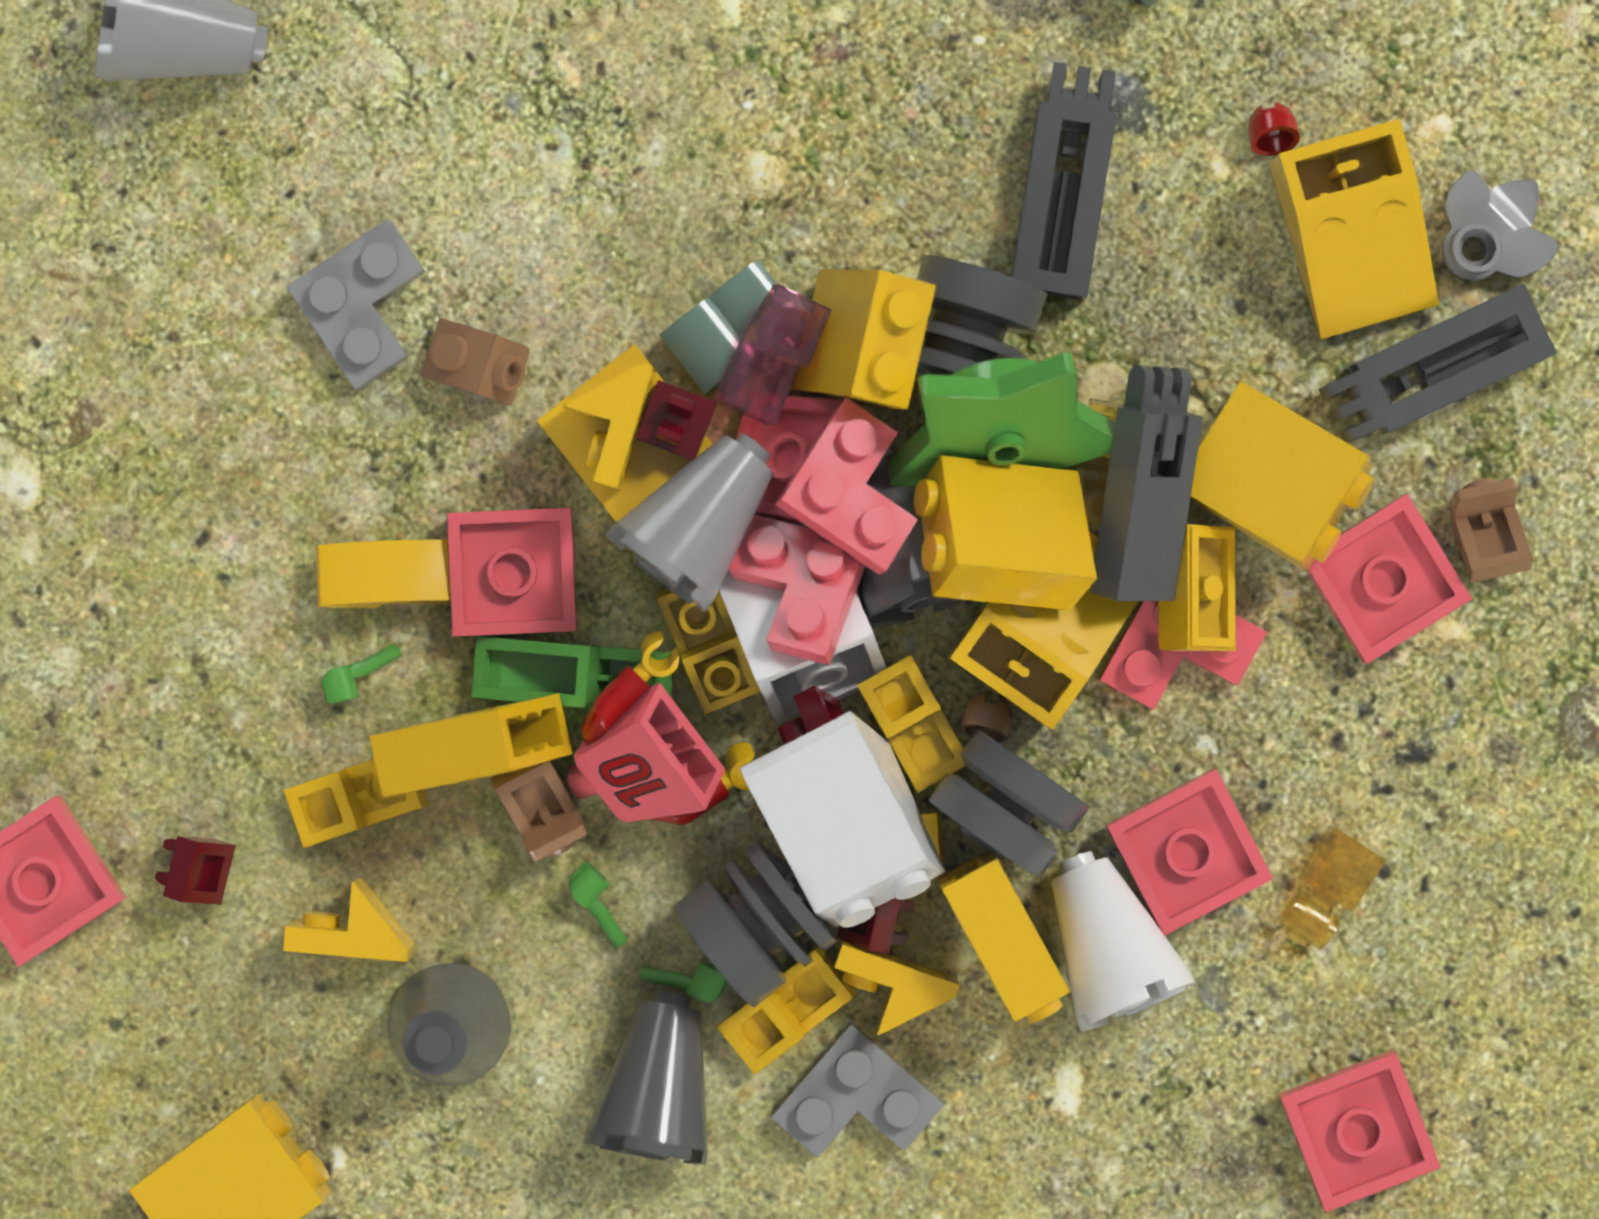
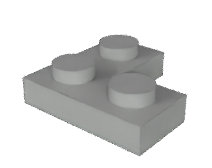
[286,219,426,391]
[771,1022,945,1158]

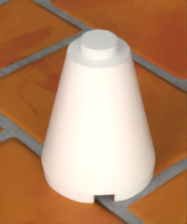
[1051,851,1196,1032]

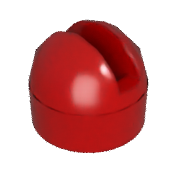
[1248,102,1300,156]

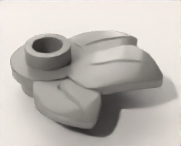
[1442,170,1559,281]

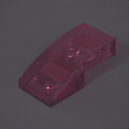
[714,284,831,425]

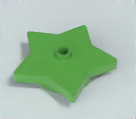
[887,352,1115,486]

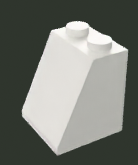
[719,523,886,726]
[740,711,945,927]

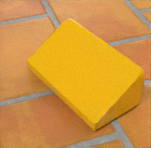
[1158,524,1236,651]

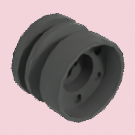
[916,255,1047,376]
[674,839,837,1008]

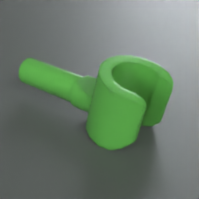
[322,643,402,704]
[569,862,628,948]
[639,961,728,1002]

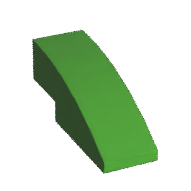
[471,636,673,708]

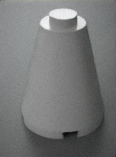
[94,0,268,81]
[606,433,773,612]

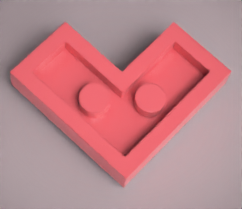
[775,397,918,575]
[729,514,865,666]
[1098,601,1267,710]

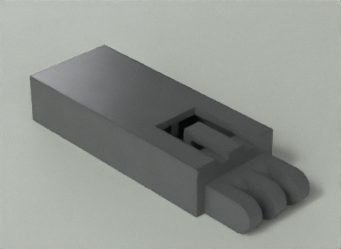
[1010,62,1117,301]
[1318,284,1557,443]
[1090,365,1203,601]

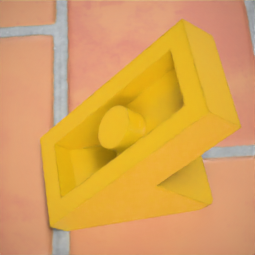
[563,363,656,490]
[283,877,415,962]
[834,940,960,1035]

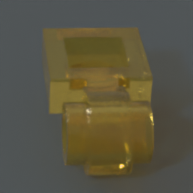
[1278,826,1386,950]

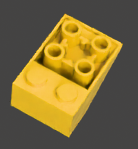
[1269,119,1439,340]
[947,531,1138,730]

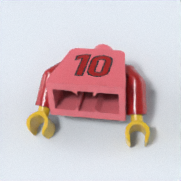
[567,631,755,825]

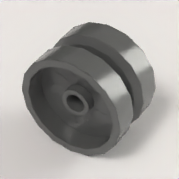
[928,729,1090,879]

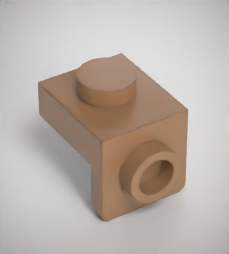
[420,317,529,406]
[1449,478,1533,583]
[491,760,587,862]

